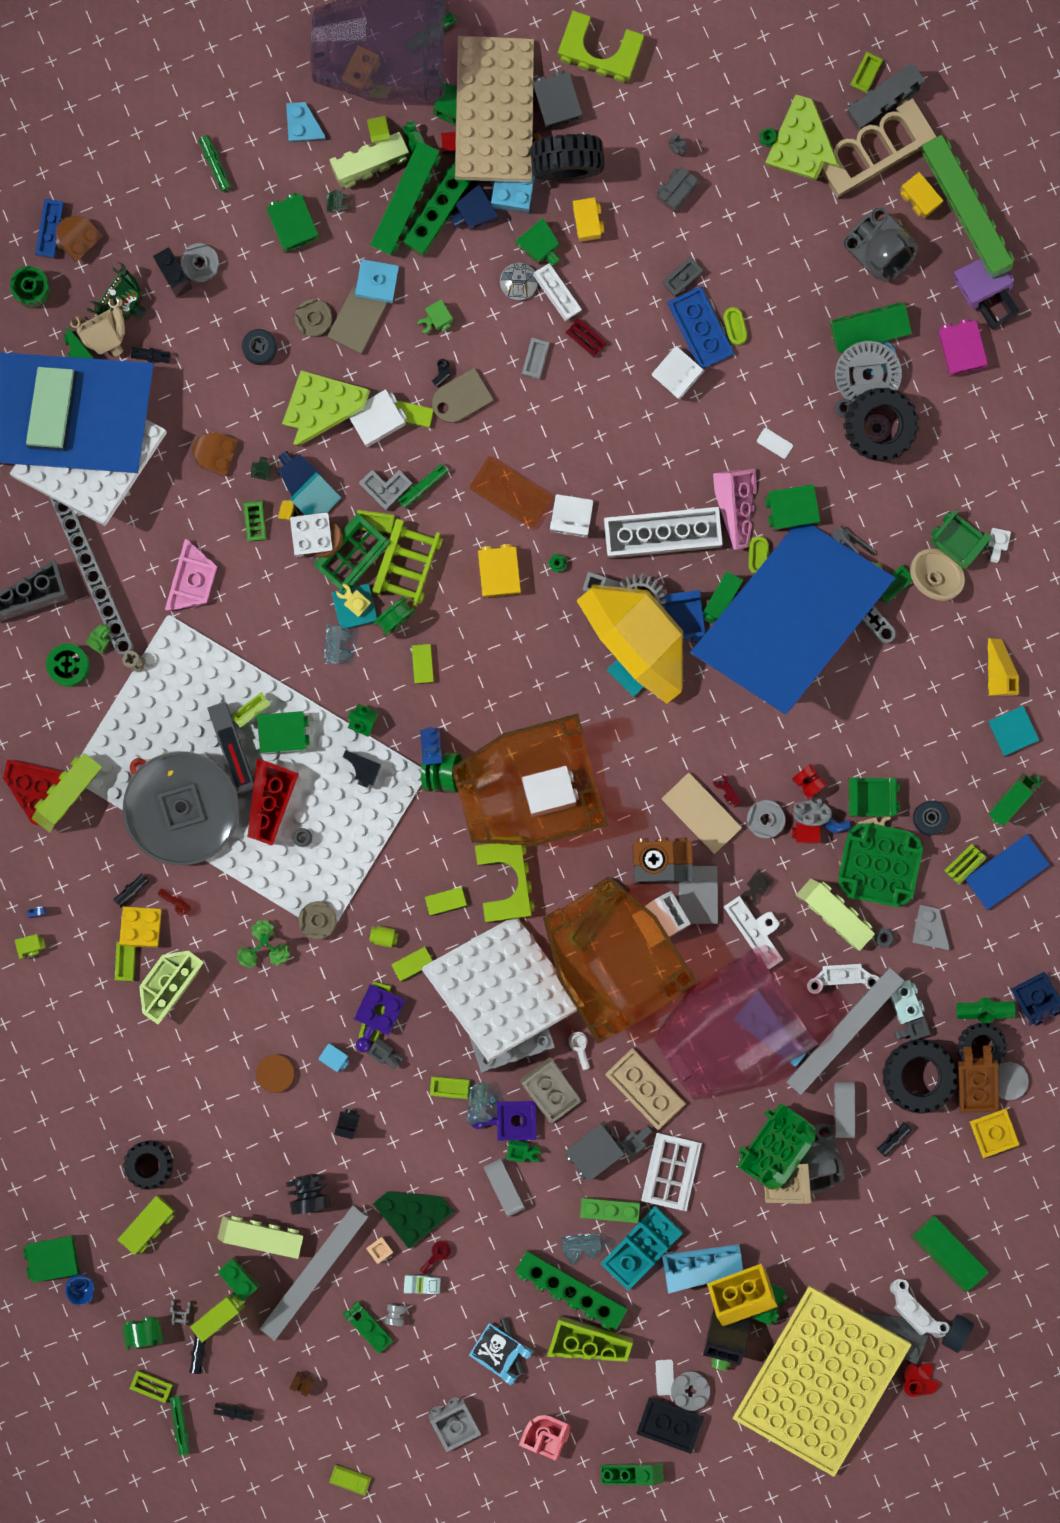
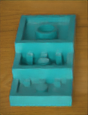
[600,1205,683,1291]

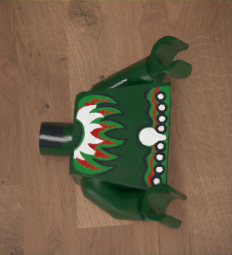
[87,262,147,320]

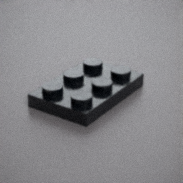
[636,1397,704,1454]

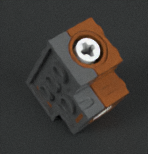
[632,837,693,884]

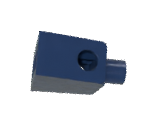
[450,185,498,230]
[278,451,322,497]

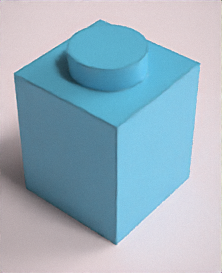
[318,1043,349,1072]

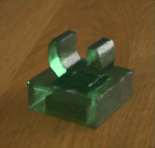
[327,190,348,213]
[251,456,271,481]

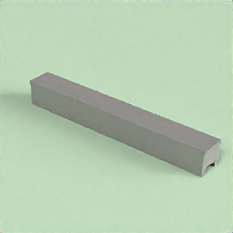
[787,967,905,1095]
[260,1205,369,1341]

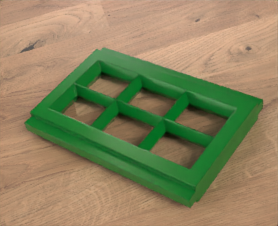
[313,513,391,593]

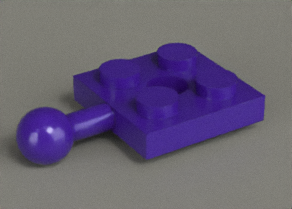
[354,984,405,1053]
[470,1101,536,1141]

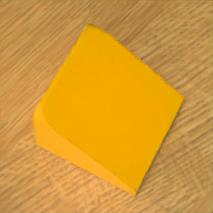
[278,500,296,522]

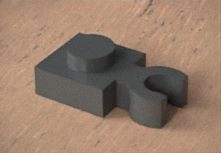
[669,133,688,157]

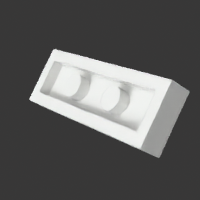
[533,263,582,321]

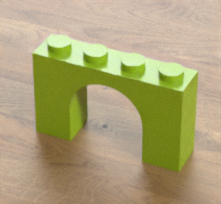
[558,11,644,83]
[475,839,535,922]
[190,1291,245,1342]

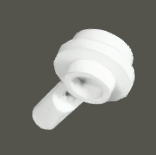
[568,1032,590,1070]

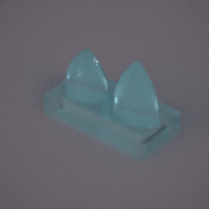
[324,624,353,664]
[467,1082,496,1125]
[561,1233,601,1265]

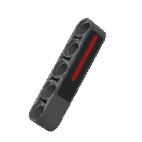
[207,701,254,796]

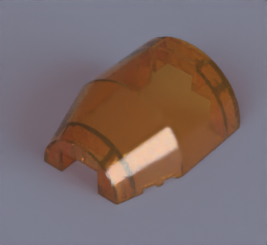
[452,713,608,846]
[543,876,698,1044]

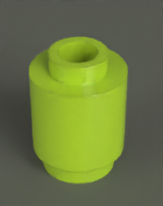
[369,926,398,948]

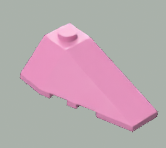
[713,469,757,550]

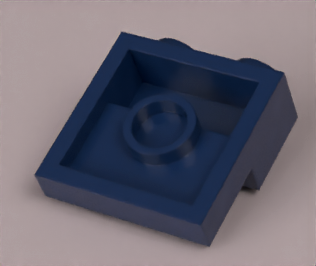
[1011,971,1060,1026]

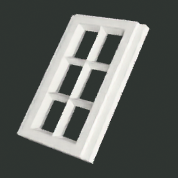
[641,1133,702,1211]

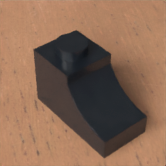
[343,750,382,788]
[334,1109,360,1139]

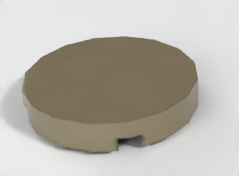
[294,299,332,337]
[298,901,337,940]

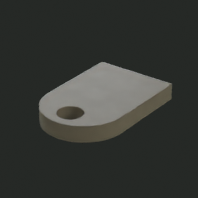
[432,368,494,423]

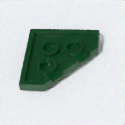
[373,1191,454,1249]

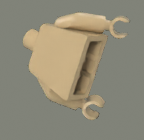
[70,297,125,357]

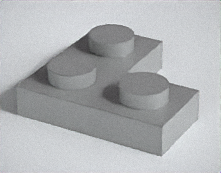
[359,470,413,511]

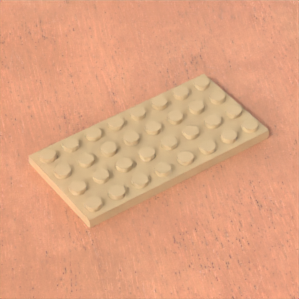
[455,36,534,182]

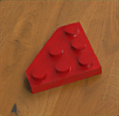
[3,759,63,826]

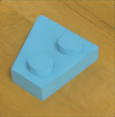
[286,102,325,142]

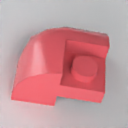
[519,1415,570,1461]

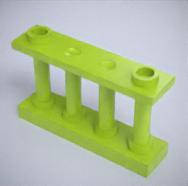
[372,519,443,607]

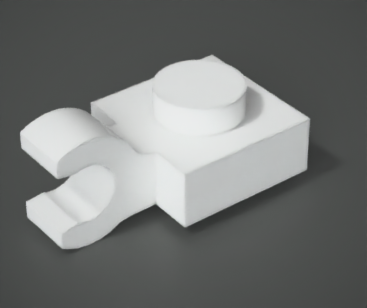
[987,528,1011,563]

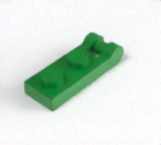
[343,1301,393,1354]

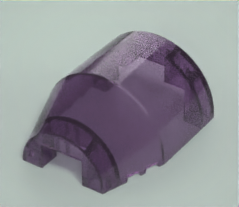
[311,0,449,102]

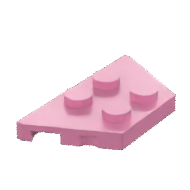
[165,539,217,611]

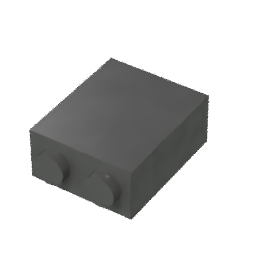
[533,71,582,130]
[565,1121,628,1182]

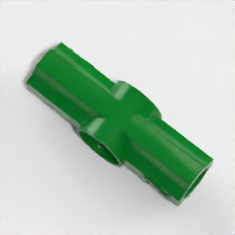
[956,997,1015,1023]

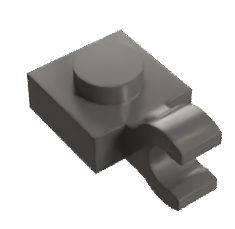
[894,1016,930,1040]
[367,1038,403,1070]
[621,1126,652,1158]

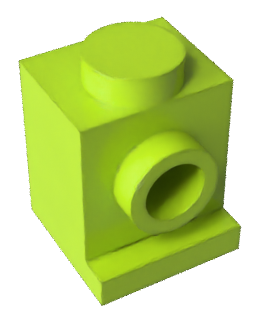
[15,934,46,959]

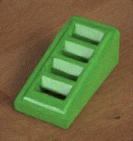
[243,500,266,541]

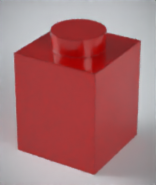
[792,823,820,844]

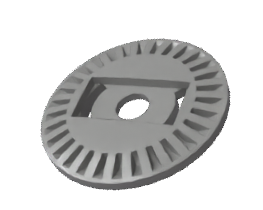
[835,341,902,402]

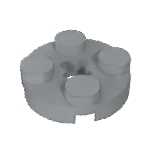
[180,243,219,282]
[746,800,785,839]
[671,1371,710,1411]

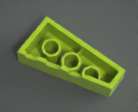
[32,753,102,833]
[547,1315,633,1362]

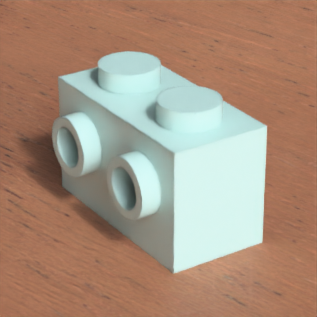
[890,980,925,1024]

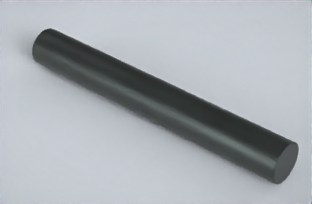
[500,1317,525,1375]

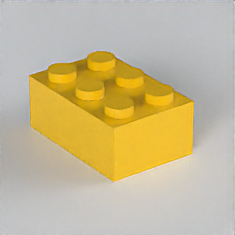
[707,1264,778,1326]

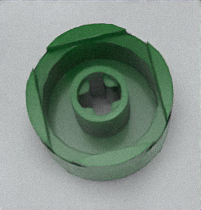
[10,266,51,308]
[122,1316,164,1351]

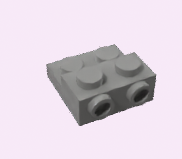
[428,1397,481,1452]

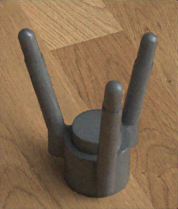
[830,525,877,555]

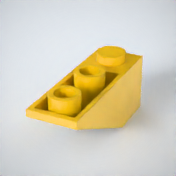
[987,638,1019,697]

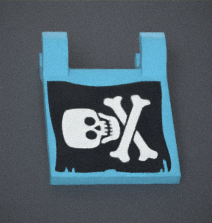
[469,1323,534,1385]

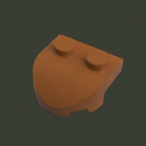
[55,216,103,262]
[192,432,238,476]

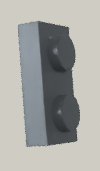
[662,257,703,297]

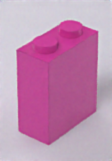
[937,319,988,376]

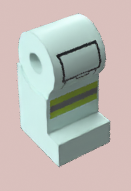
[404,1274,441,1294]

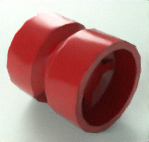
[791,763,827,799]

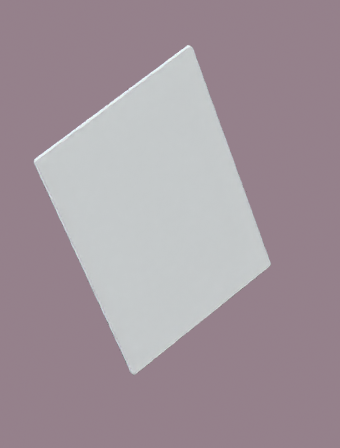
[80,615,422,924]

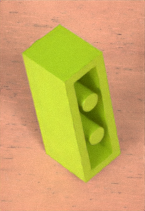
[117,1195,175,1255]

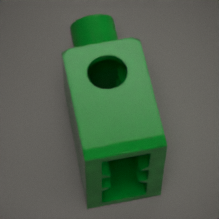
[515,218,560,266]

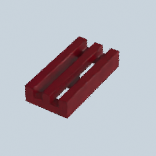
[565,318,607,358]

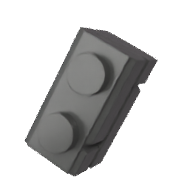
[657,166,699,213]

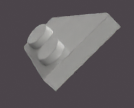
[912,905,949,950]

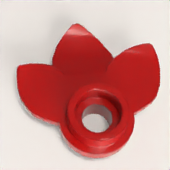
[903,1363,940,1397]

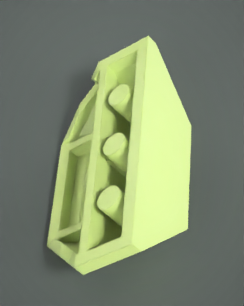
[139,951,204,1025]

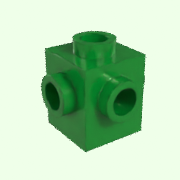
[347,704,379,737]

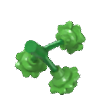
[237,920,290,969]

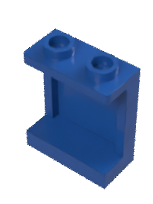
[662,590,706,643]

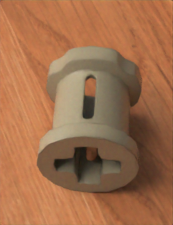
[122,651,146,672]

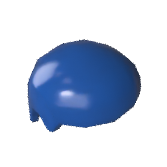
[65,1274,95,1306]

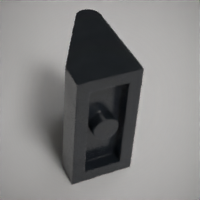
[978,289,1020,330]

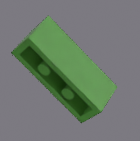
[580,1197,640,1223]

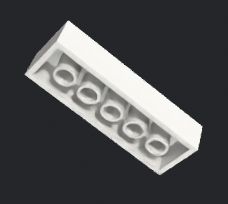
[604,507,722,559]

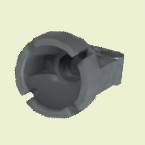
[843,207,919,282]
[799,1123,845,1194]

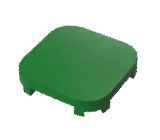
[838,823,923,907]
[737,1103,816,1190]

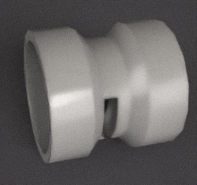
[385,1304,407,1326]

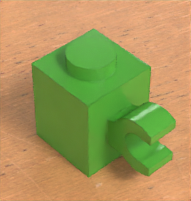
[417,299,453,334]

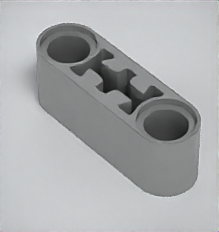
[861,606,895,644]
[834,1082,855,1138]
[483,1158,525,1217]

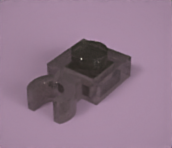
[741,869,773,905]

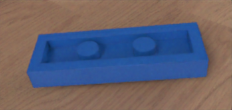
[35,199,64,259]
[420,727,442,765]

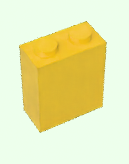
[478,544,521,598]

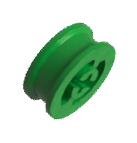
[373,597,416,637]
[46,643,90,687]

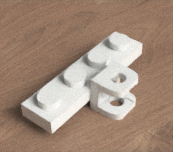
[724,896,783,970]

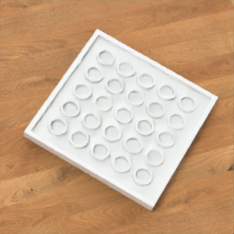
[10,420,167,526]
[422,918,583,1062]

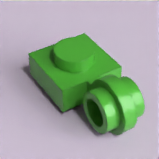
[86,623,111,654]

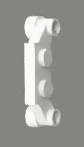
[807,964,879,994]
[890,1279,949,1338]

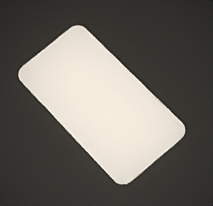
[757,428,793,459]
[655,1360,674,1395]

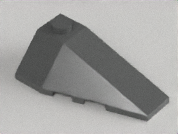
[858,1312,928,1364]

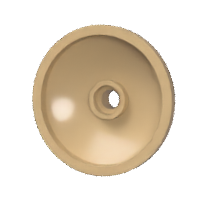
[910,549,965,601]

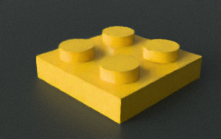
[119,907,162,948]
[969,1108,1019,1158]

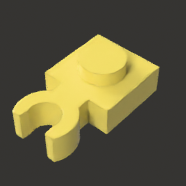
[336,583,371,617]

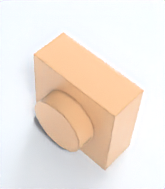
[366,1237,393,1264]

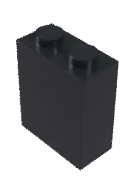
[153,247,192,298]
[703,1309,752,1365]

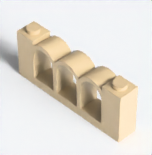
[820,98,936,199]

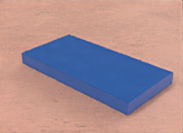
[667,286,735,369]
[965,834,1049,910]

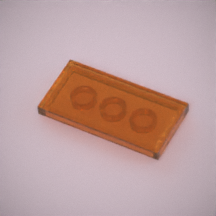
[469,456,553,530]

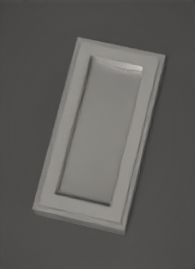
[522,337,550,380]

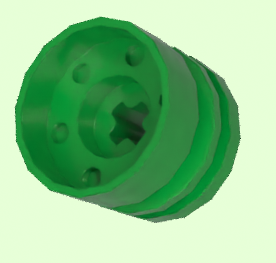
[421,752,464,793]

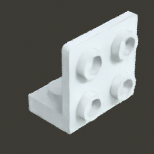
[652,346,704,400]
[550,494,593,538]
[290,513,333,558]

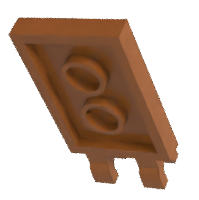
[958,1045,999,1113]

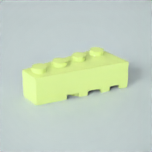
[329,132,410,188]
[796,878,875,951]
[218,1216,303,1259]

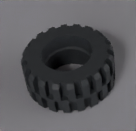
[530,134,605,181]
[843,388,919,461]
[882,1040,958,1114]

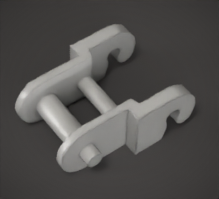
[170,1300,191,1326]

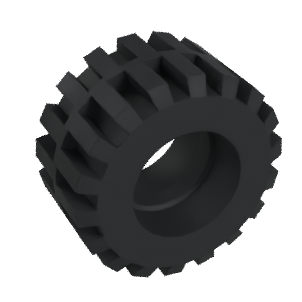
[957,1023,1008,1066]
[123,1140,174,1190]

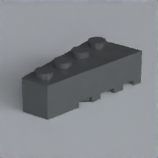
[846,62,925,131]
[0,559,69,622]

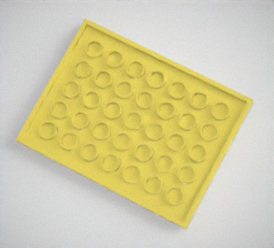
[732,1285,912,1477]

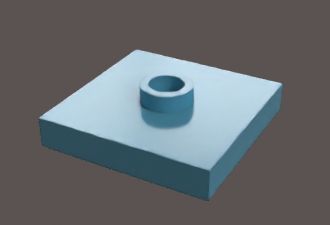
[355,259,399,303]

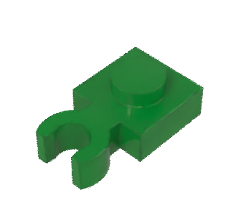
[403,121,425,154]
[506,1140,541,1163]

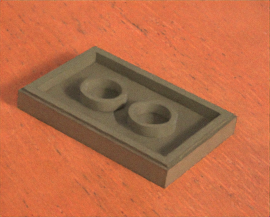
[327,286,387,354]
[519,1057,582,1124]

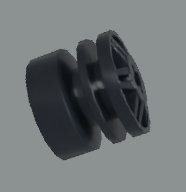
[286,1174,331,1215]

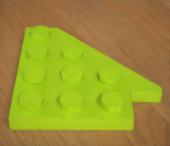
[765,95,839,180]
[282,370,370,446]

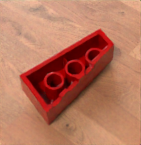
[247,759,299,846]

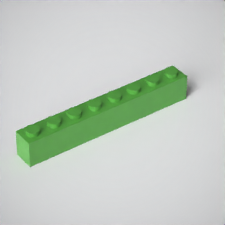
[921,135,1014,279]

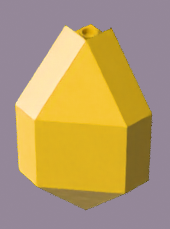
[576,584,683,704]

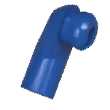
[823,816,851,834]

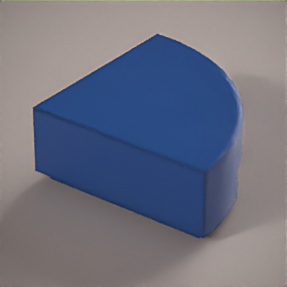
[27,907,47,918]

